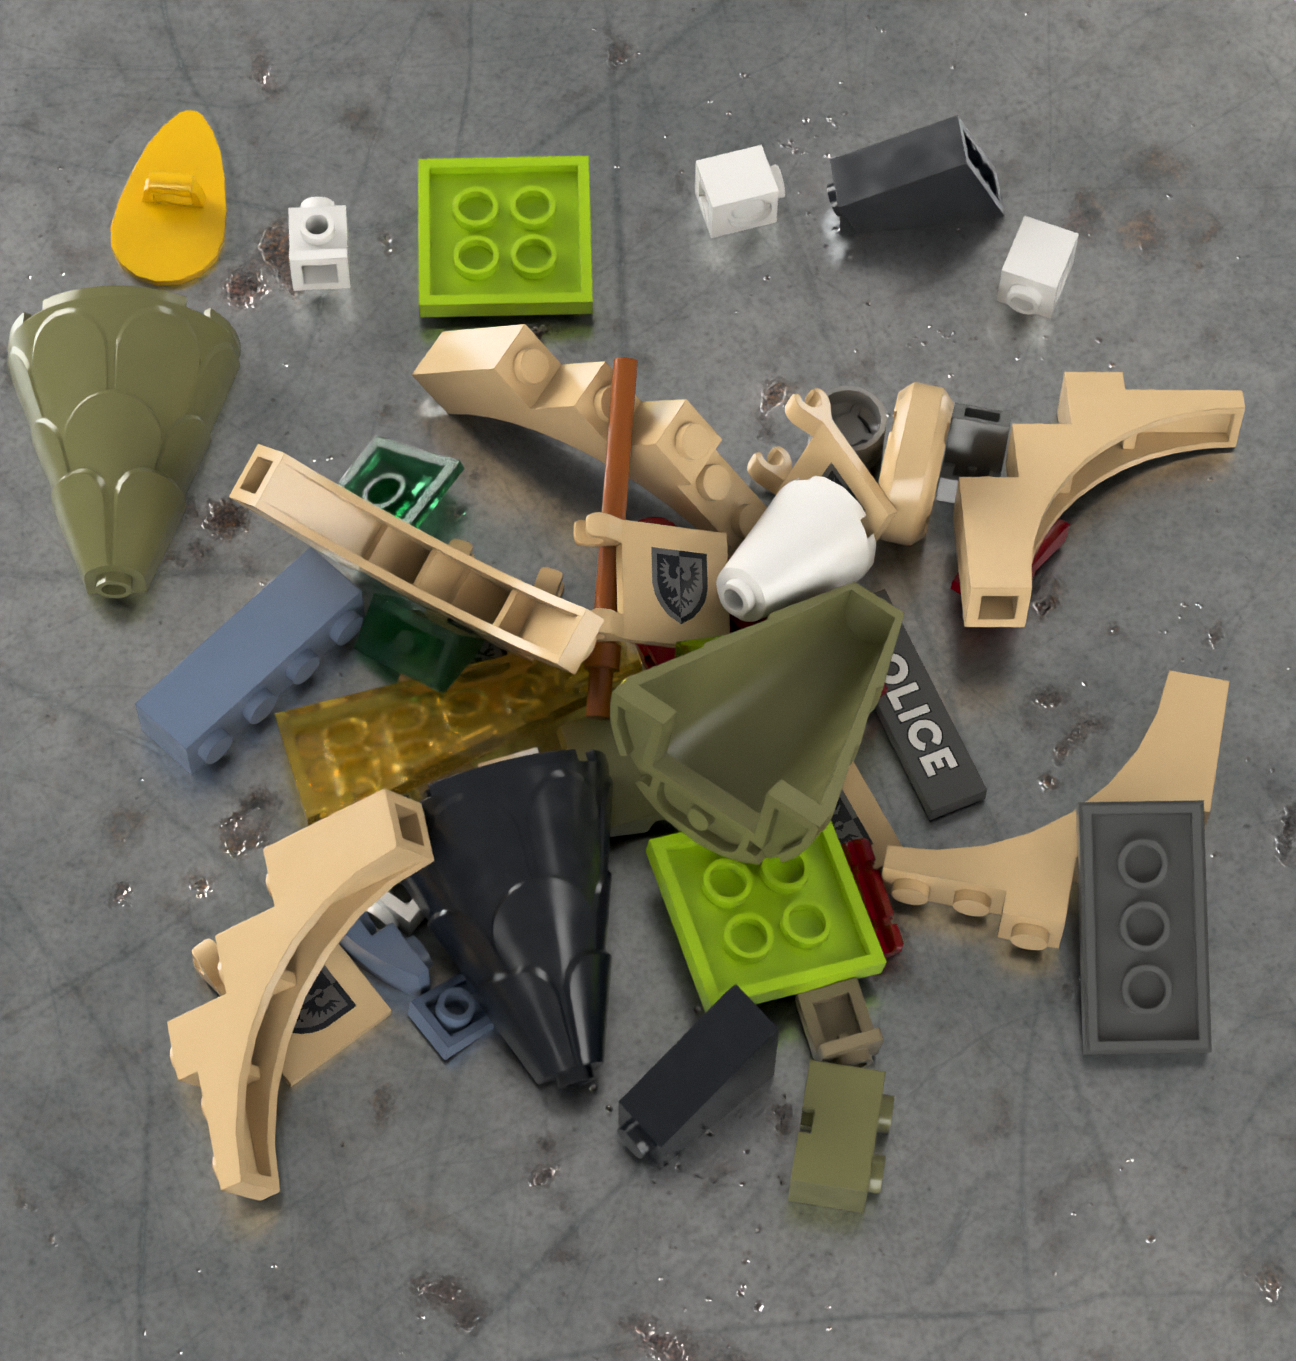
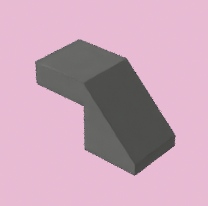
[936,402,1012,503]

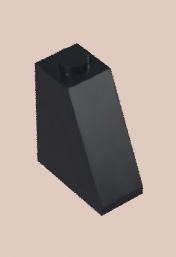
[827,115,1005,234]
[617,984,779,1169]

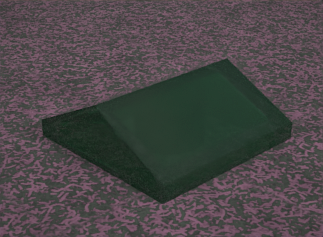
[337,435,465,529]

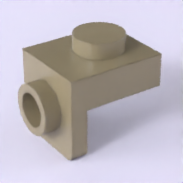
[795,977,884,1068]

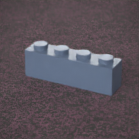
[135,547,365,775]

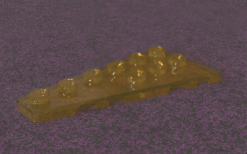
[275,641,643,827]

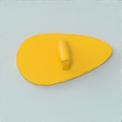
[111,110,227,286]

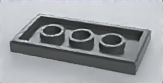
[1076,800,1212,1055]

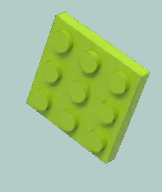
[418,156,593,317]
[645,821,887,1013]

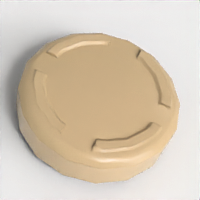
[878,382,954,546]

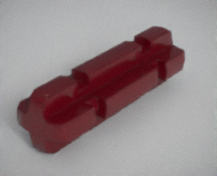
[841,838,904,958]

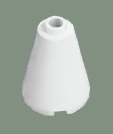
[716,476,876,622]

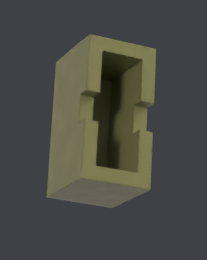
[788,1060,895,1213]

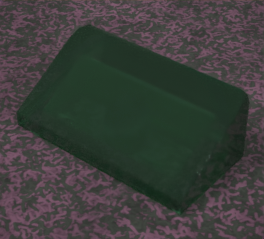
[354,593,485,693]

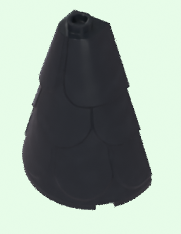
[401,749,613,1089]

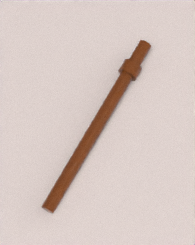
[583,357,638,720]

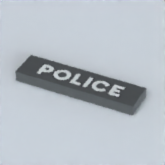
[874,589,987,820]

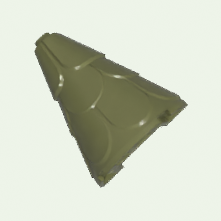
[7,286,241,598]
[610,581,905,865]

